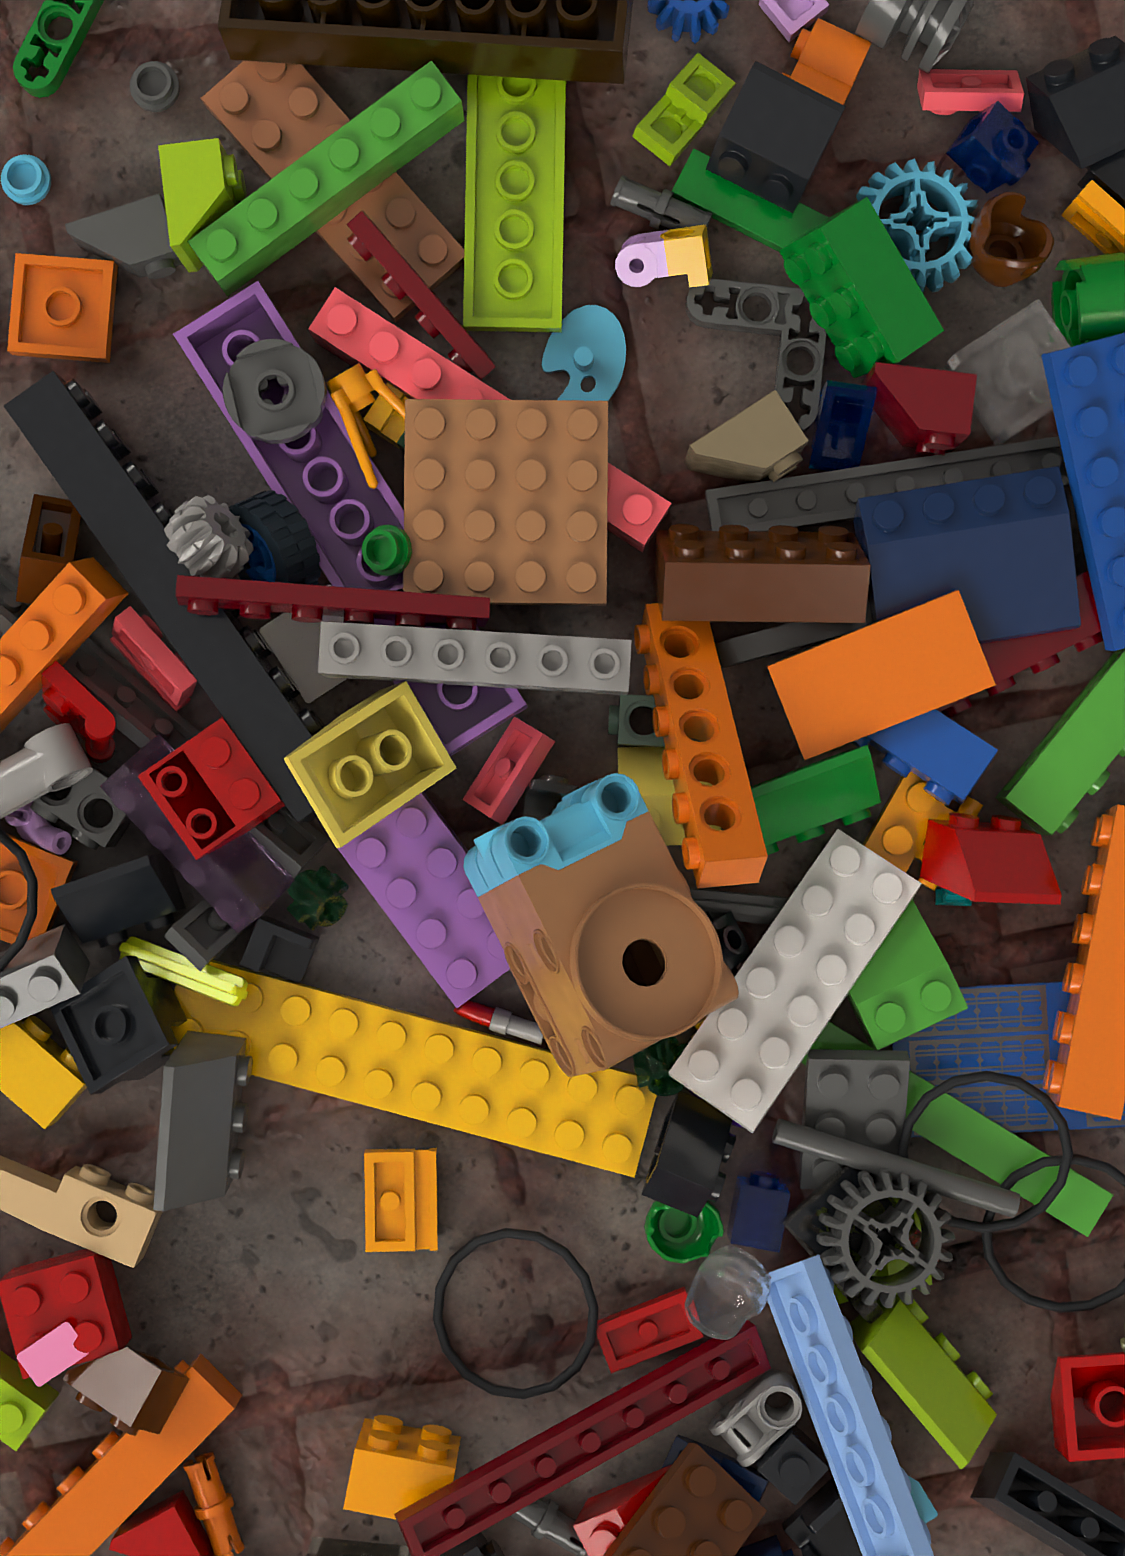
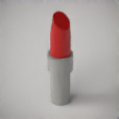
[453,1000,544,1045]

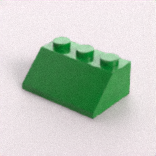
[751,745,881,855]

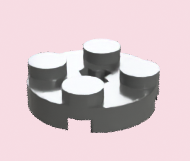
[223,339,327,444]

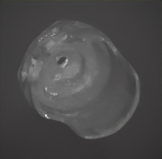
[684,1244,771,1340]

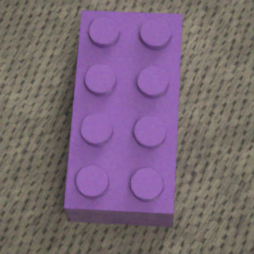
[337,791,510,1008]

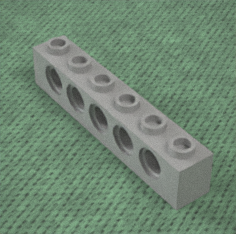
[318,621,632,695]

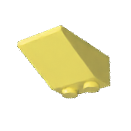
[283,681,457,848]

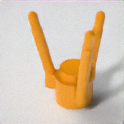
[326,363,405,489]

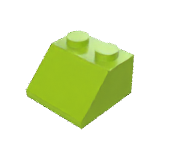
[158,138,247,272]

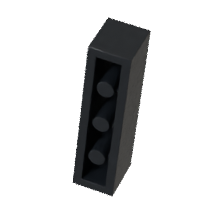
[970,1452,1125,1556]

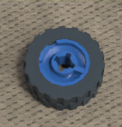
[228,490,321,585]

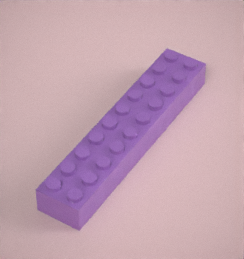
[173,281,528,757]

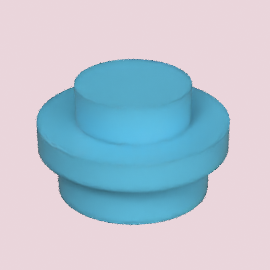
[1,154,51,205]

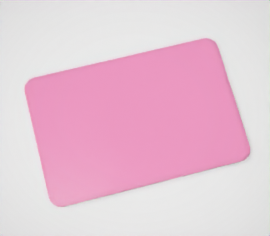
[17,1322,89,1387]

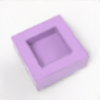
[759,0,829,42]

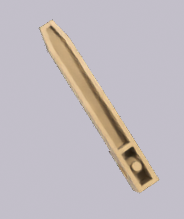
[0,1155,163,1268]

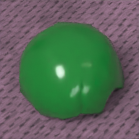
[644,1200,724,1264]

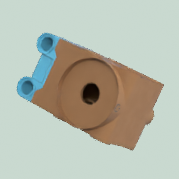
[463,773,739,1077]

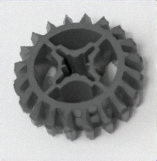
[816,1169,956,1308]

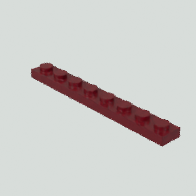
[394,1319,771,1556]

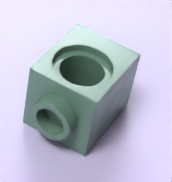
[608,695,665,748]

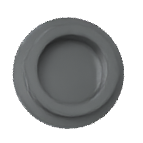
[130,61,180,112]

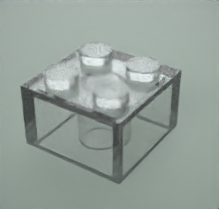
[944,299,1070,446]

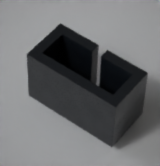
[641,1090,736,1218]

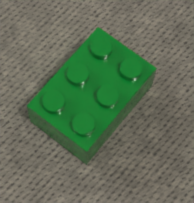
[778,197,944,378]

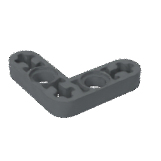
[685,279,826,432]

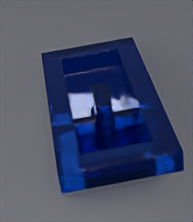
[809,380,877,471]

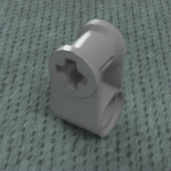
[708,1370,802,1467]

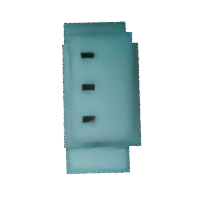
[935,888,972,906]

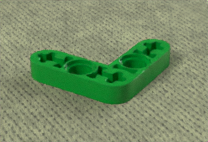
[13,0,104,98]

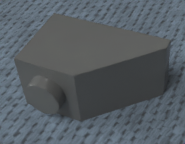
[65,194,182,279]

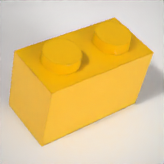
[0,1015,87,1129]

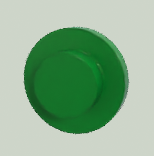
[362,525,412,576]

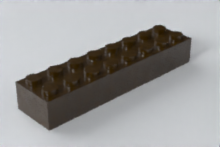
[218,0,633,84]

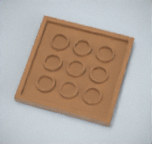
[403,399,608,606]

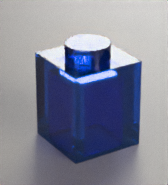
[727,1171,791,1253]

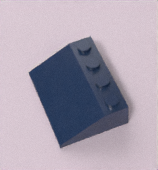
[853,466,1081,644]

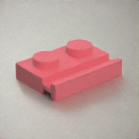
[110,606,197,712]

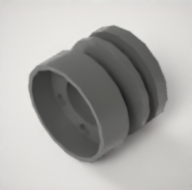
[855,0,974,74]

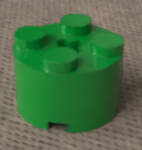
[1051,252,1125,347]

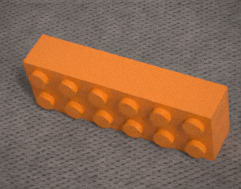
[1043,804,1125,1120]

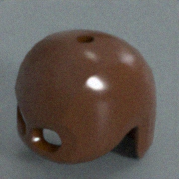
[967,192,1054,287]

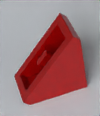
[109,1490,214,1556]

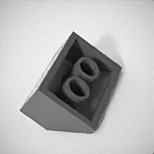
[153,1031,253,1211]

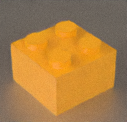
[343,1415,461,1519]

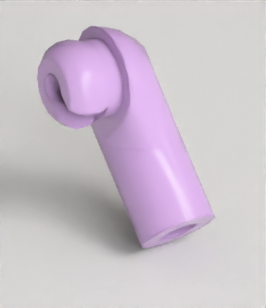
[5,801,72,855]

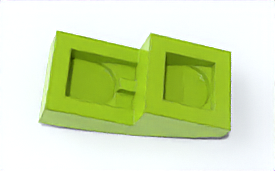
[632,53,736,167]

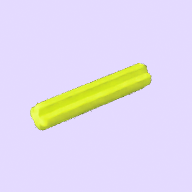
[119,936,248,1006]

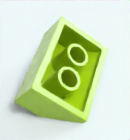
[850,1294,997,1469]

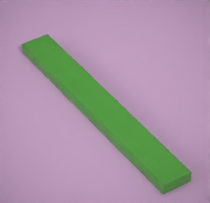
[801,1021,1113,1237]

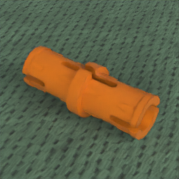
[183,1452,245,1556]

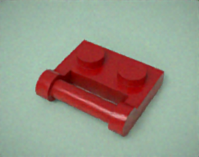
[41,661,116,763]

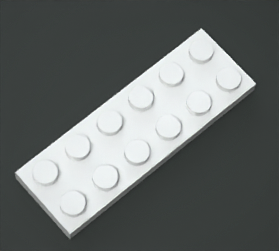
[668,829,922,1133]

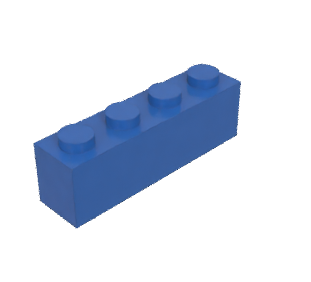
[828,640,998,806]

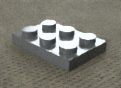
[799,1049,910,1189]

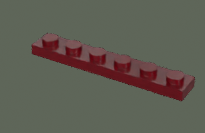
[176,575,490,631]

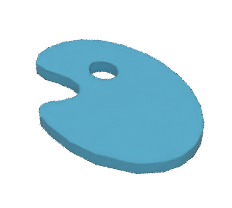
[541,305,626,402]

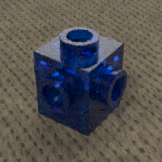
[946,101,1039,193]

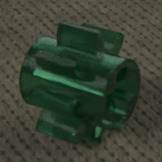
[286,866,349,930]
[632,1037,688,1096]

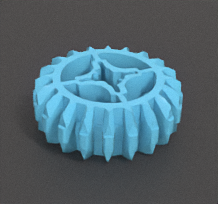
[856,158,978,293]

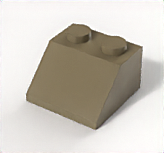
[684,390,809,483]

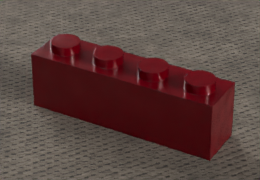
[936,571,1103,718]

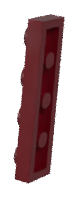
[346,210,496,380]

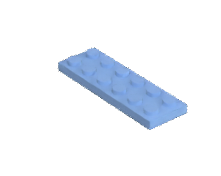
[758,1255,934,1556]

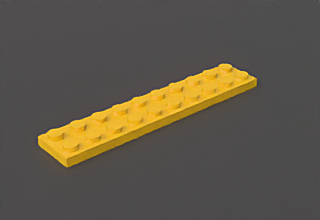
[171,960,660,1178]

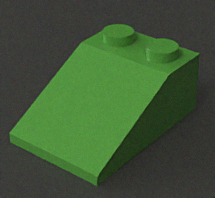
[847,899,968,1051]

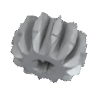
[164,495,254,579]

